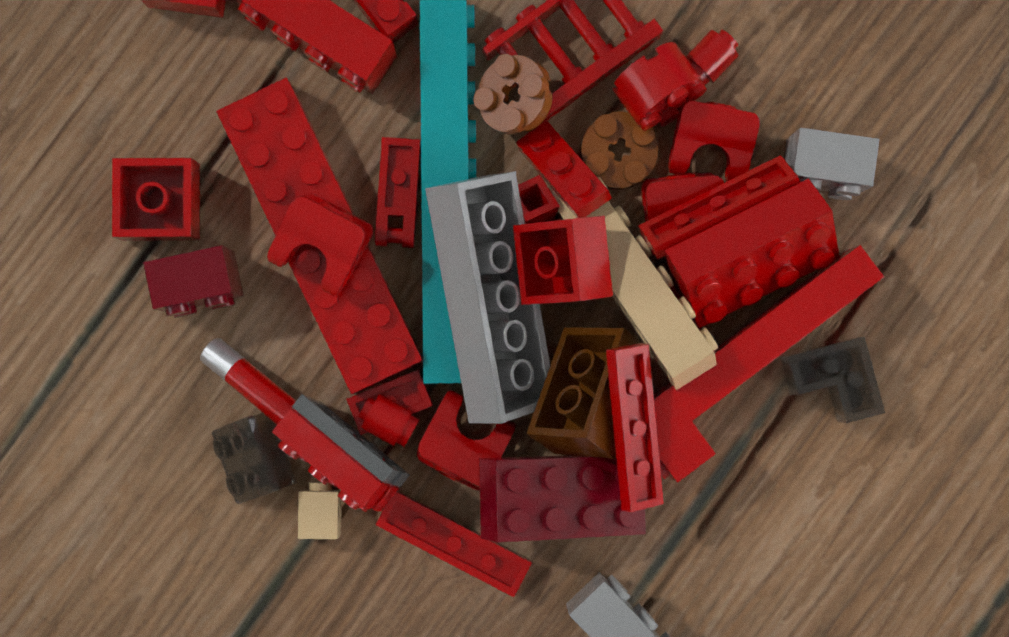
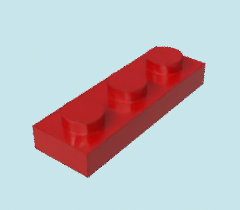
[516,120,612,218]

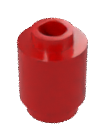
[686,29,739,86]
[358,394,419,447]

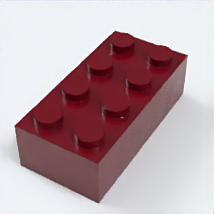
[479,455,646,543]

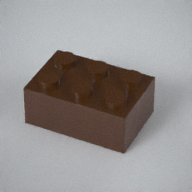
[526,328,650,459]

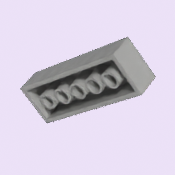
[425,171,550,424]

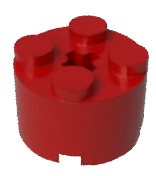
[612,42,707,131]

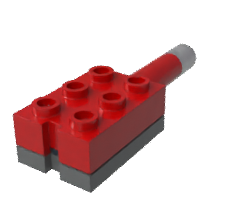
[200,338,410,512]

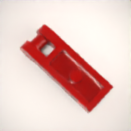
[375,137,421,248]

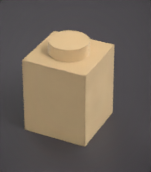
[298,482,342,539]

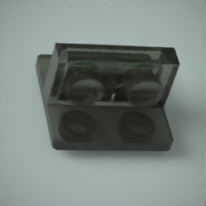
[212,413,297,504]

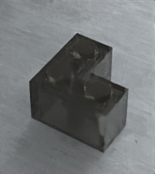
[780,336,885,423]

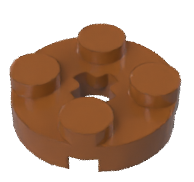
[473,54,553,135]
[581,111,658,190]

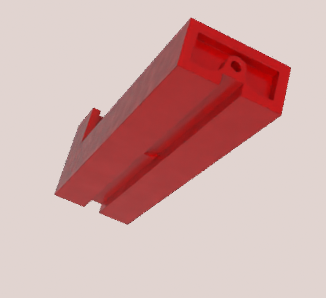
[653,245,884,483]

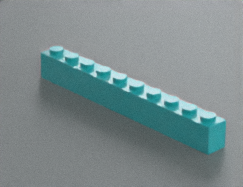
[420,0,477,384]

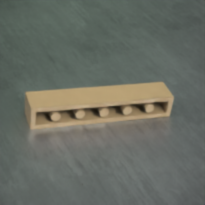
[550,176,718,390]

